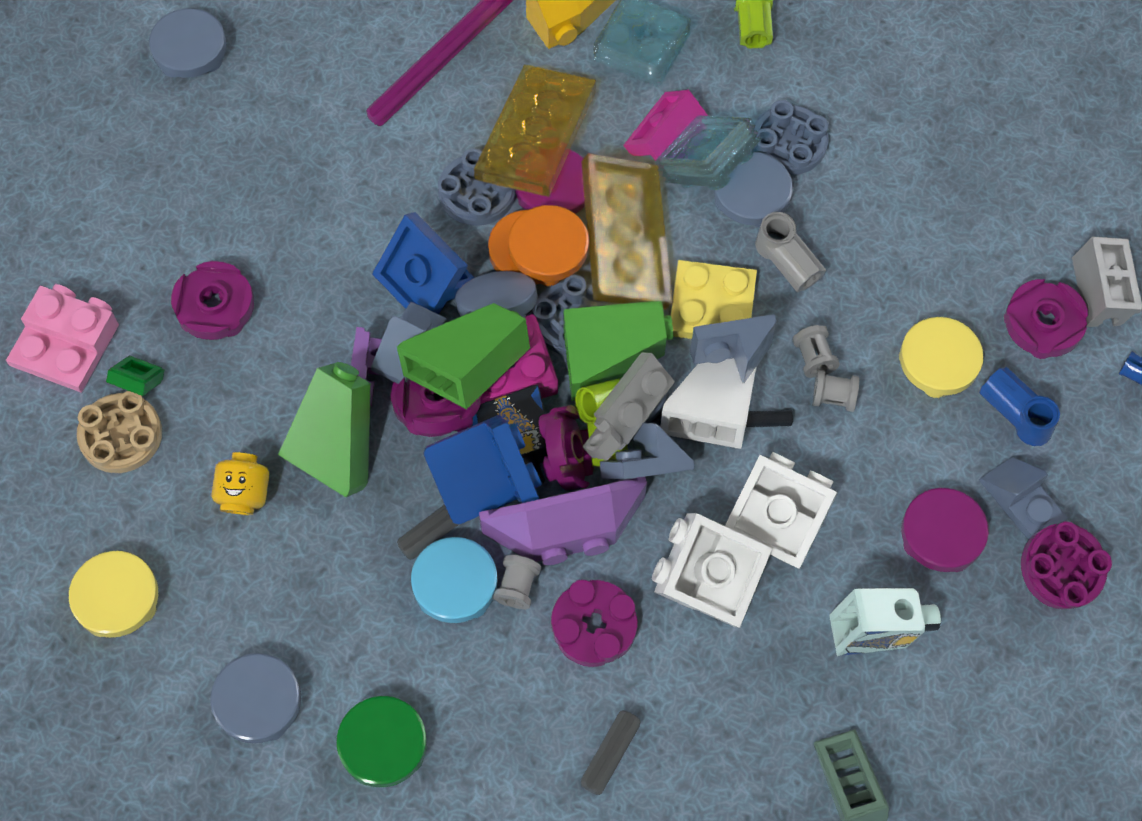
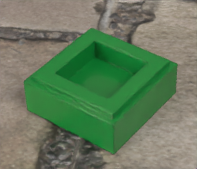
[106,355,165,396]

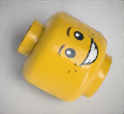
[211,452,269,515]

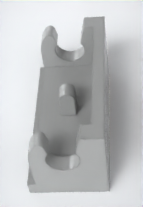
[1072,236,1142,327]

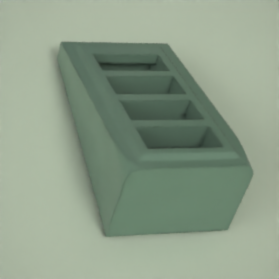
[814,729,889,821]

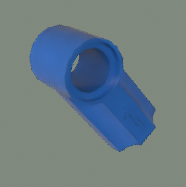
[979,367,1060,446]

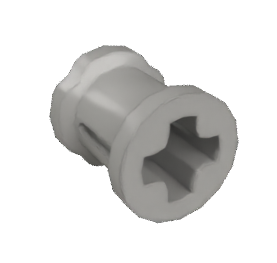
[792,325,840,378]
[812,370,859,412]
[493,555,541,610]

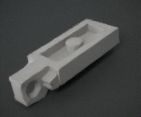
[583,352,675,461]

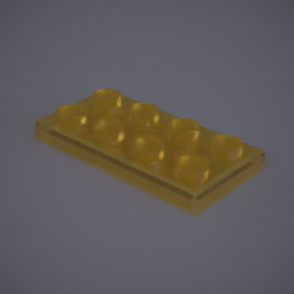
[474,64,596,197]
[581,153,673,310]

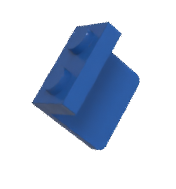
[423,415,542,524]

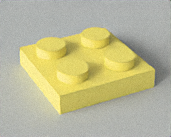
[671,260,757,339]

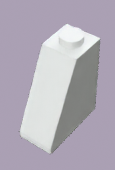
[660,358,756,449]

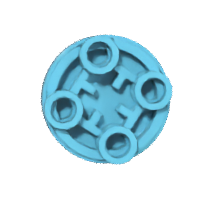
[411,537,498,623]

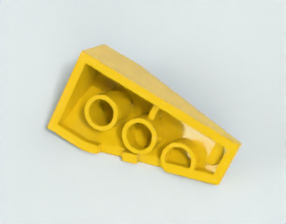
[526,0,616,49]

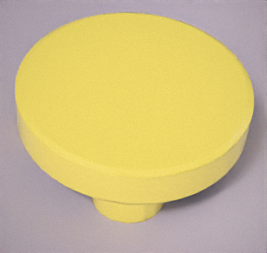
[899,317,983,398]
[69,551,159,638]

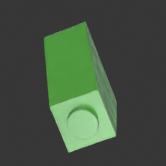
[563,301,673,401]
[397,303,530,409]
[278,362,371,497]

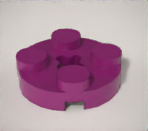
[171,261,254,340]
[1004,279,1088,359]
[395,377,481,435]
[539,405,594,491]
[551,580,638,667]

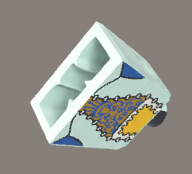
[829,588,941,656]

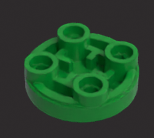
[336,696,427,787]

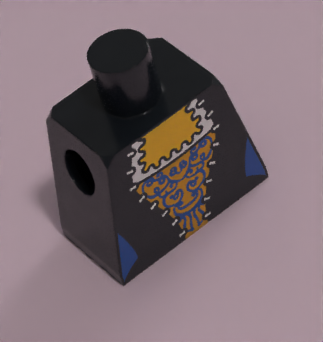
[472,384,548,485]

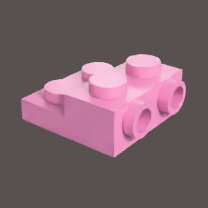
[6,284,119,393]

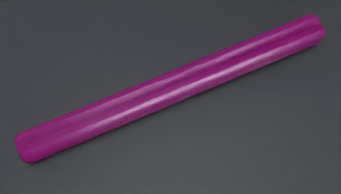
[366,0,513,126]

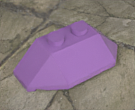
[479,477,647,565]

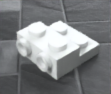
[725,452,838,569]
[652,513,772,628]

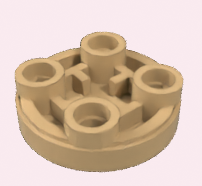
[77,391,162,473]

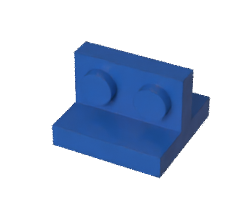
[372,212,475,315]

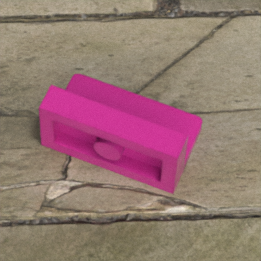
[623,90,713,176]

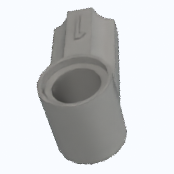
[755,212,826,292]

